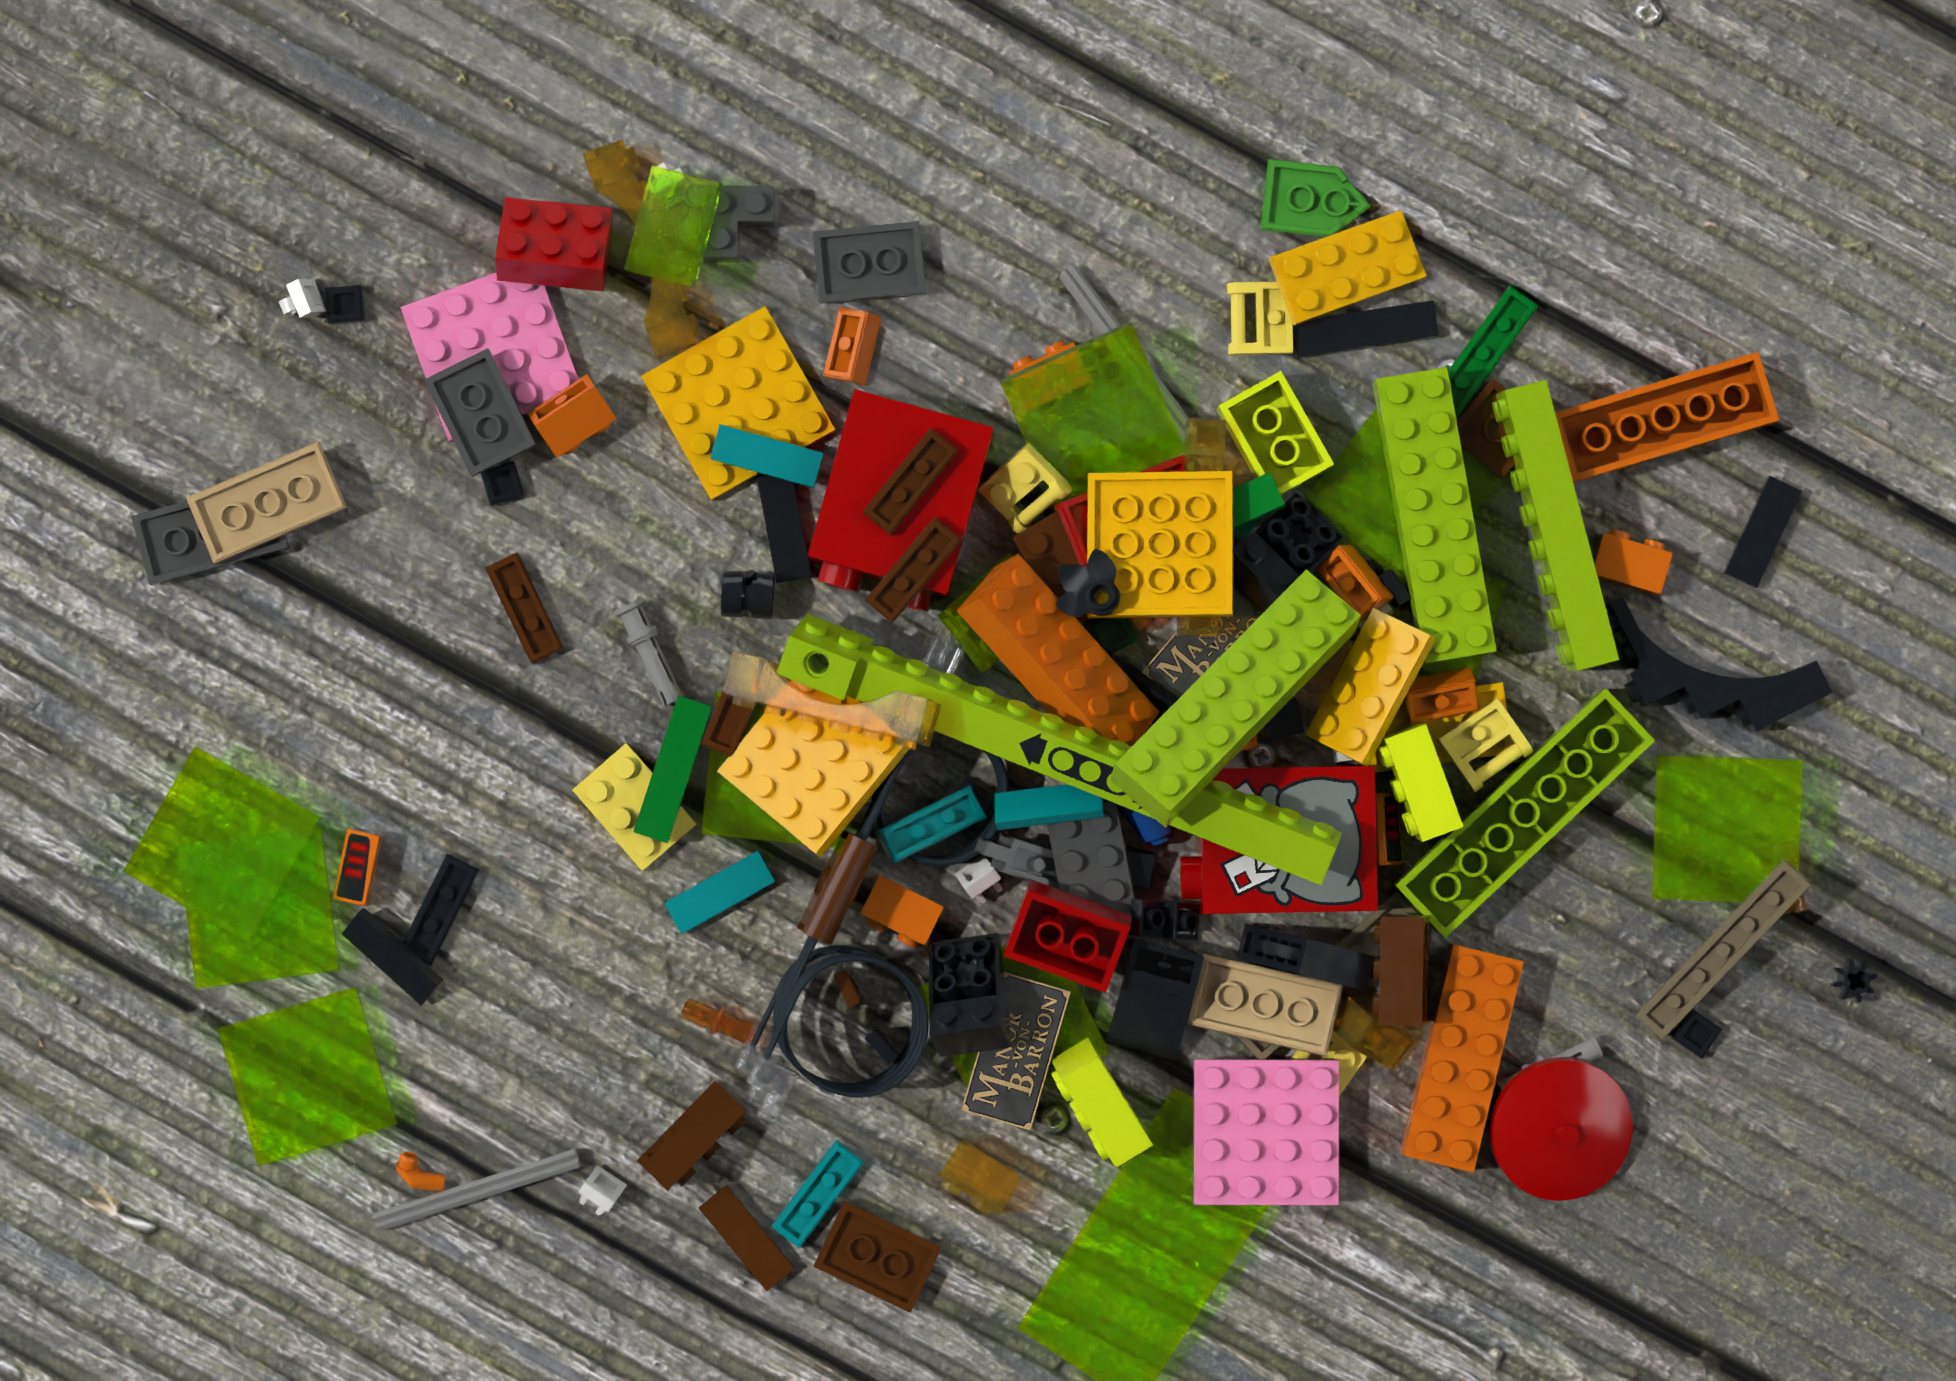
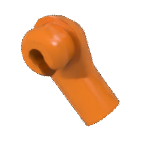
[396,1151,445,1192]

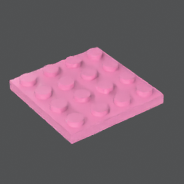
[400,273,579,442]
[1193,1059,1339,1205]

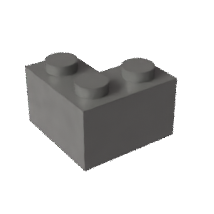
[701,185,776,263]

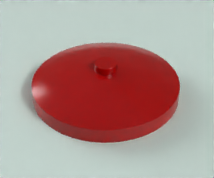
[1489,1057,1633,1201]

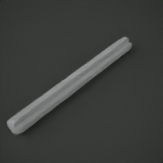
[1060,265,1199,444]
[373,1149,581,1231]

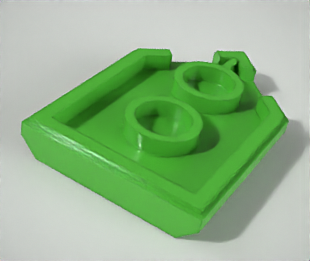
[1260,159,1371,237]

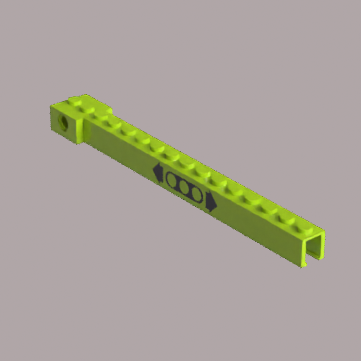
[776,613,1343,886]

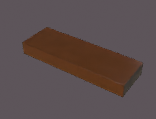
[862,428,959,536]
[864,517,962,624]
[485,552,564,665]
[699,1184,795,1291]

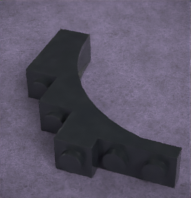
[1605,597,1833,732]

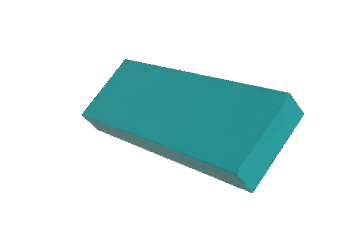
[710,424,824,488]
[995,784,1105,830]
[876,785,987,865]
[664,851,776,934]
[771,1140,865,1248]

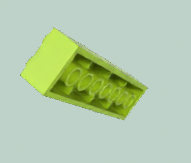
[1372,367,1497,665]
[1492,379,1619,671]
[1111,570,1361,828]
[1392,688,1655,938]

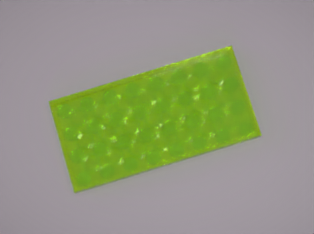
[1017,1086,1269,1381]

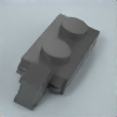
[975,835,1060,890]

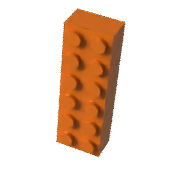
[1555,351,1779,484]
[957,554,1160,747]
[1399,944,1524,1173]

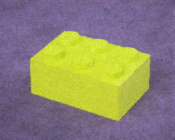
[1216,371,1334,496]
[1377,722,1464,842]
[1051,1037,1153,1168]

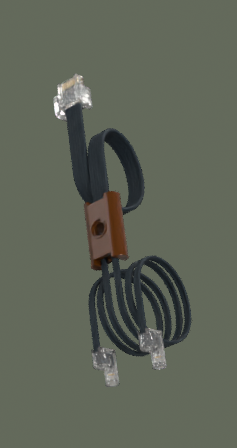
[734,614,1009,1124]

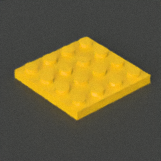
[641,306,836,501]
[1087,471,1233,618]
[717,680,913,858]

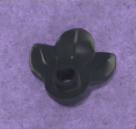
[1056,549,1120,617]

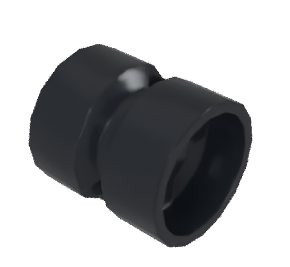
[721,570,775,619]

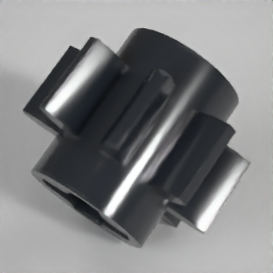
[1830,958,1877,1003]

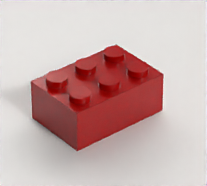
[495,197,613,292]
[1004,879,1132,993]

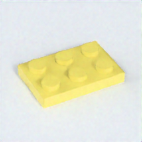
[572,743,697,871]

